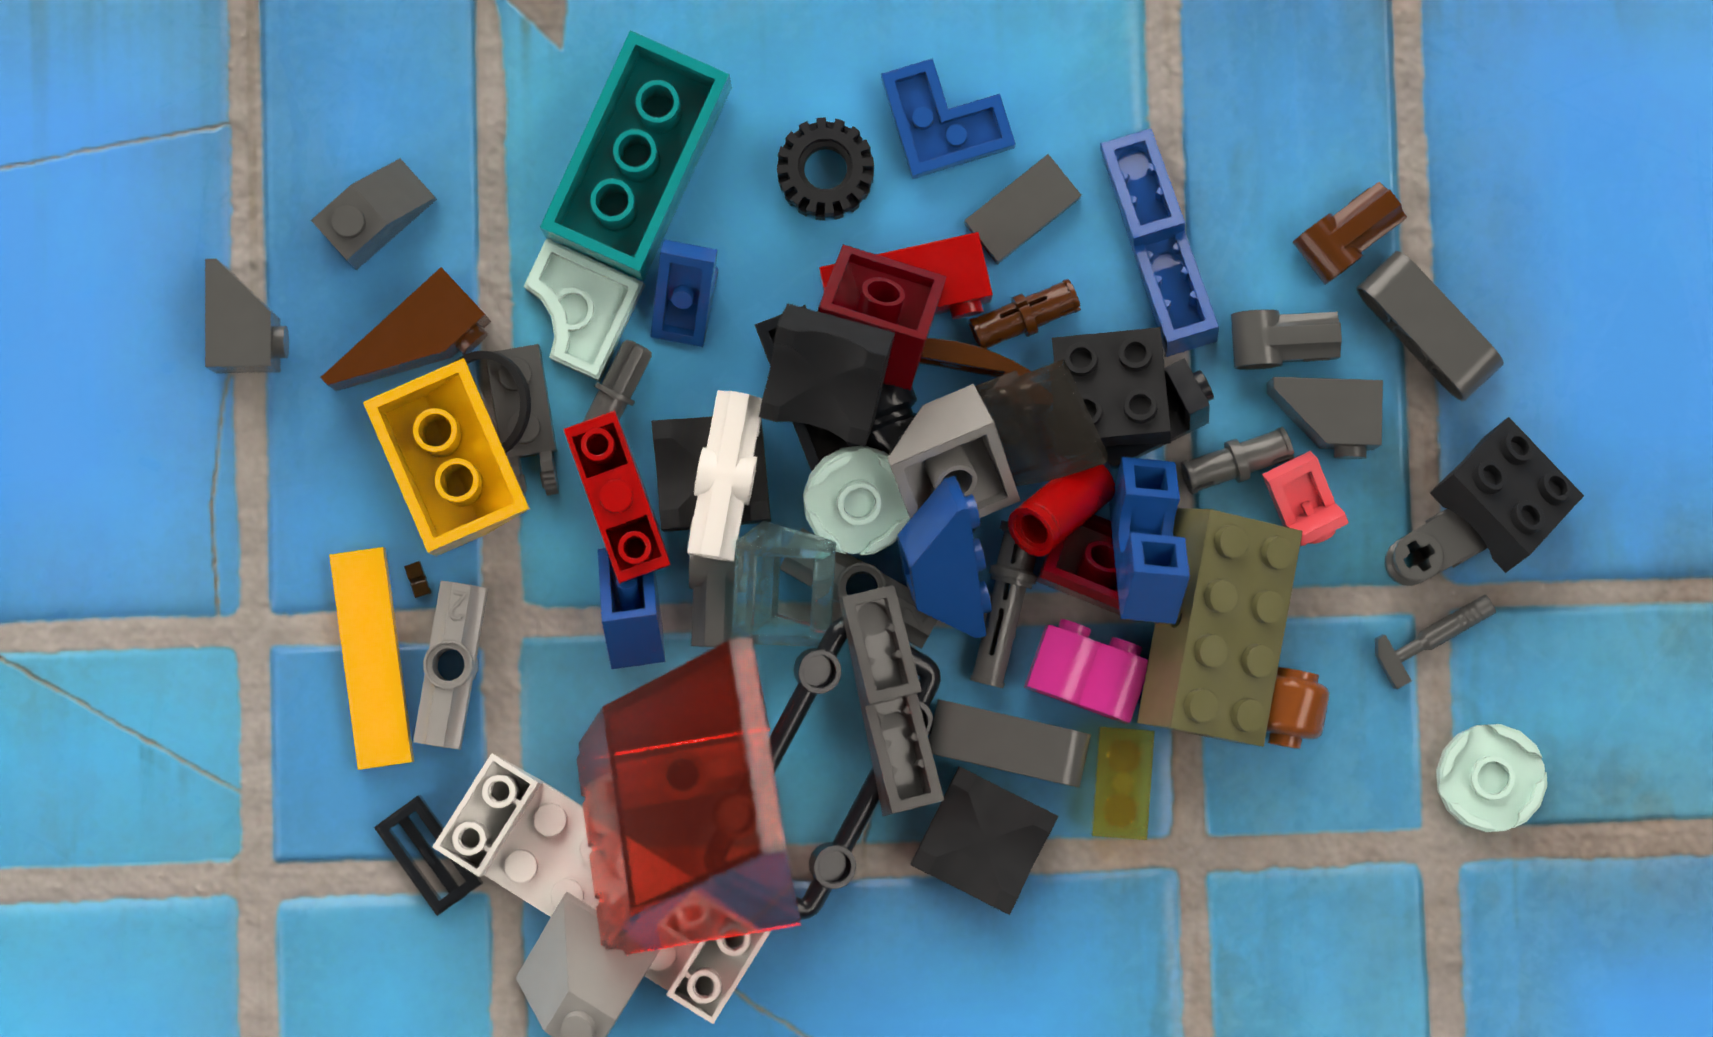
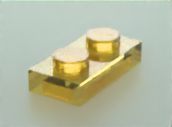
[1091,727,1155,840]

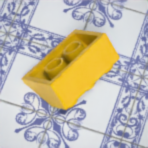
[363,358,530,556]

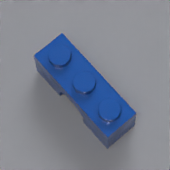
[1109,457,1190,624]

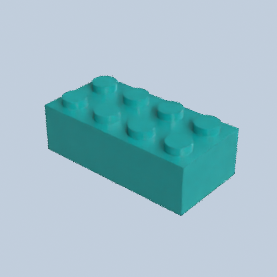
[540,30,732,281]

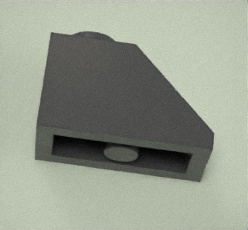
[311,158,437,270]
[205,259,289,373]
[1267,377,1383,459]

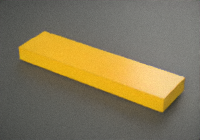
[329,547,414,770]

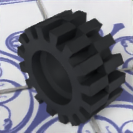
[777,117,874,221]

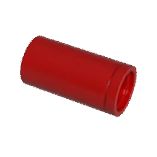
[1008,456,1115,556]

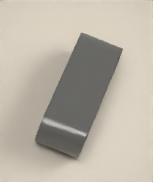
[1356,251,1504,402]
[929,699,1091,788]

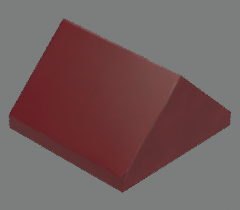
[1036,514,1137,622]

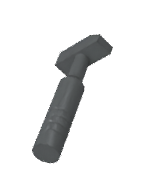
[1375,594,1496,689]

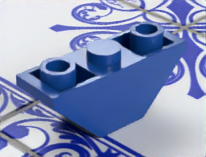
[898,476,992,638]

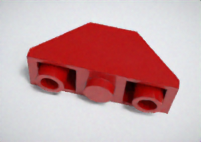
[563,410,671,584]

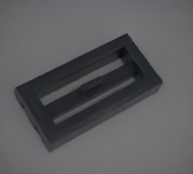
[374,795,483,916]

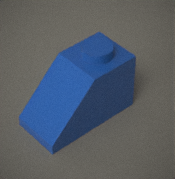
[598,548,666,669]

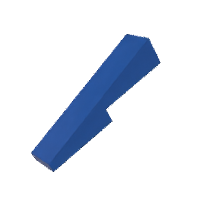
[1100,128,1219,357]

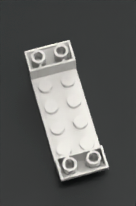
[432,753,772,1024]

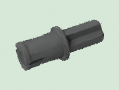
[583,340,652,422]

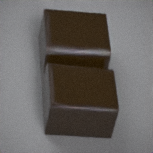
[404,561,432,599]

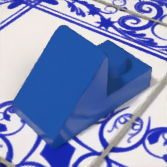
[650,239,718,347]

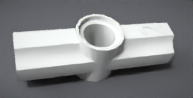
[687,390,762,562]

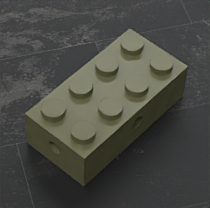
[1137,508,1303,747]

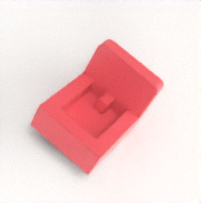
[1262,451,1349,546]

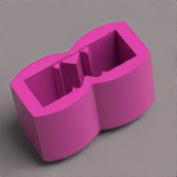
[1024,619,1148,724]

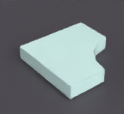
[524,238,645,382]

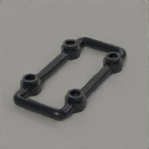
[707,617,941,920]

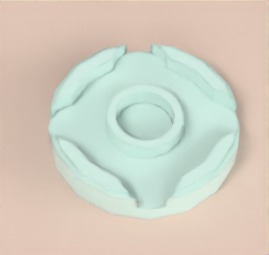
[803,446,910,555]
[1436,724,1547,832]

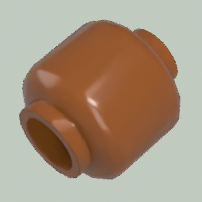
[1266,667,1329,749]

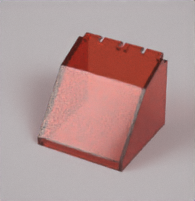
[576,636,801,955]

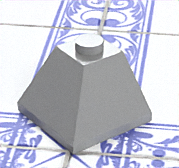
[888,384,1021,519]
[516,892,660,1037]

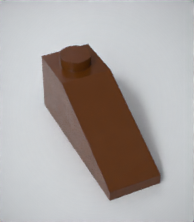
[321,267,491,391]

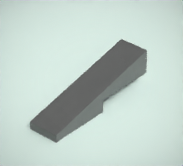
[839,585,944,816]

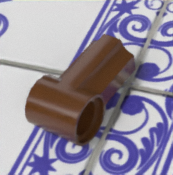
[1292,181,1407,285]

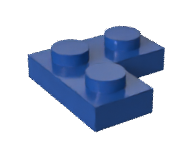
[881,58,1016,179]

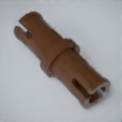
[968,279,1081,349]

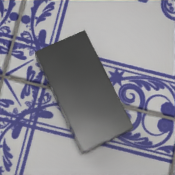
[964,154,1082,265]

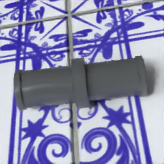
[1180,427,1294,495]

